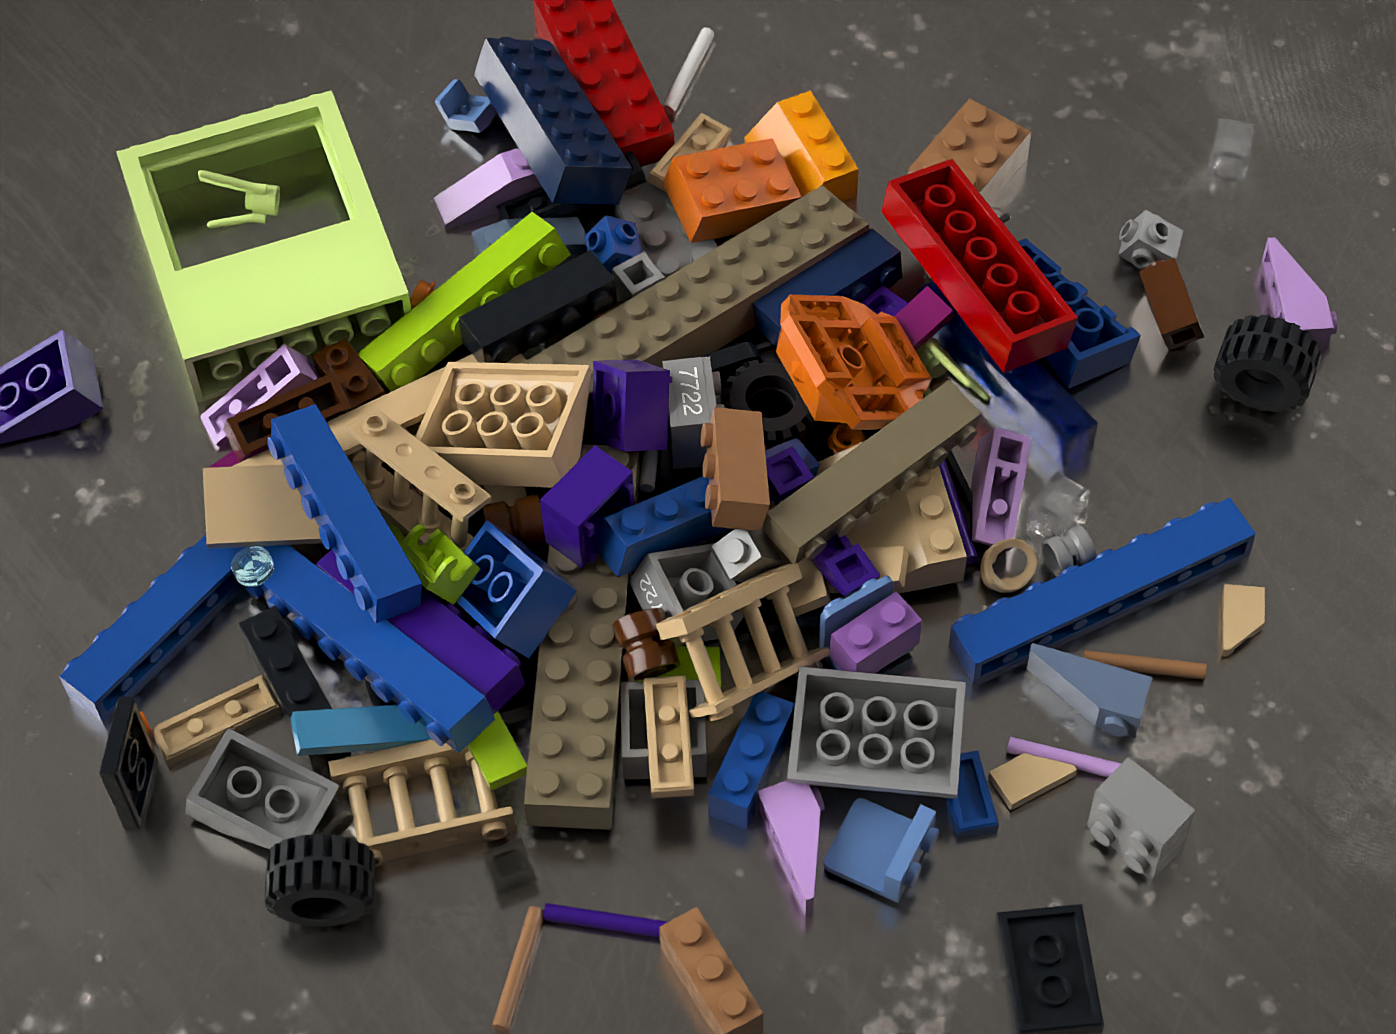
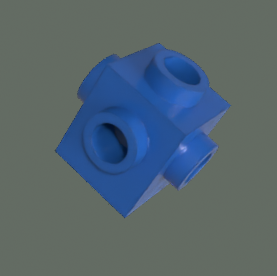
[584,216,643,276]

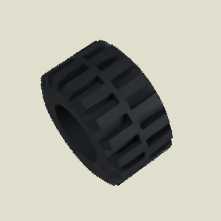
[1213,315,1321,413]
[722,358,819,450]
[265,834,375,927]

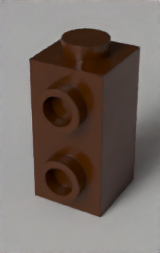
[1139,258,1205,351]
[312,338,385,412]

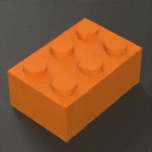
[663,138,802,243]

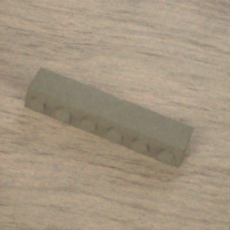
[763,380,982,563]

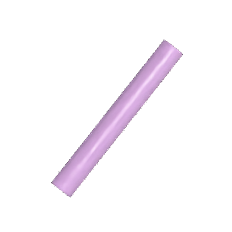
[1006,737,1122,777]

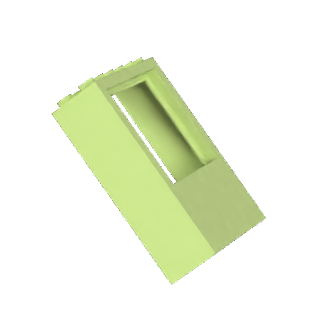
[116,90,411,403]

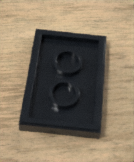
[99,697,157,830]
[996,904,1104,1034]

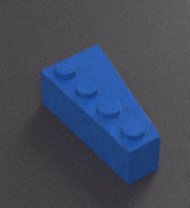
[1018,238,1141,388]

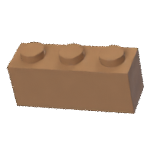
[700,407,770,531]
[659,907,763,1034]

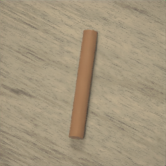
[1082,650,1207,680]
[492,906,544,1032]

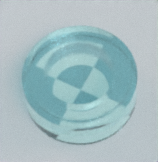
[231,546,274,587]

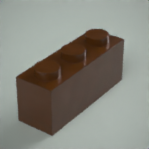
[223,372,351,463]

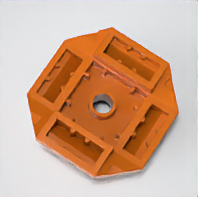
[776,294,932,431]

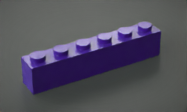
[316,549,526,715]

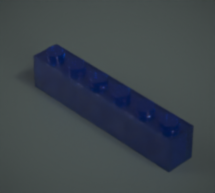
[917,280,1098,468]

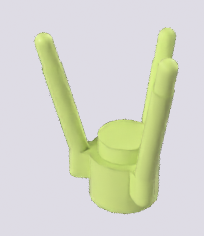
[198,170,280,228]
[916,338,991,401]

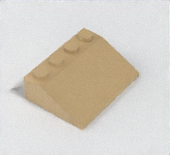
[415,362,592,488]
[816,440,967,598]

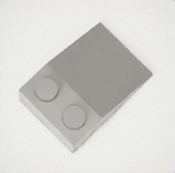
[185,728,340,850]

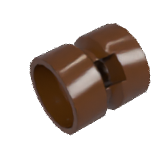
[483,494,547,548]
[612,608,681,681]

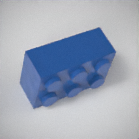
[457,520,577,658]

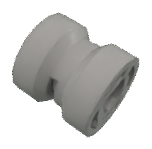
[1041,526,1096,577]

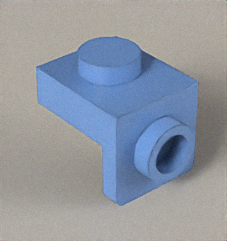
[435,79,497,133]

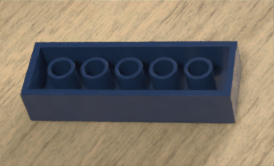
[474,37,632,205]

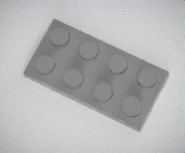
[615,162,717,278]

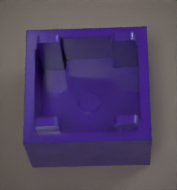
[591,359,673,452]
[540,445,635,569]

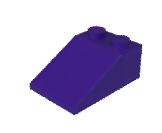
[0,330,103,444]

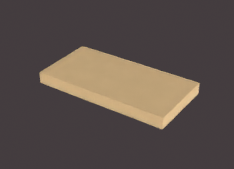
[203,461,366,549]

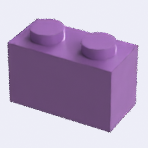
[830,591,922,674]

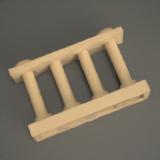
[346,407,492,552]
[656,563,830,721]
[328,739,516,867]

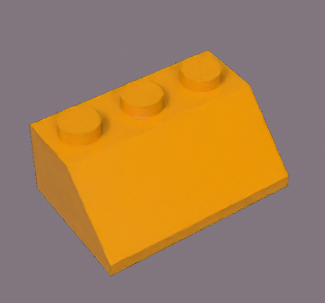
[744,90,859,202]

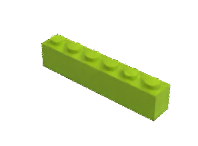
[357,212,571,393]

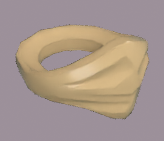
[980,538,1038,593]

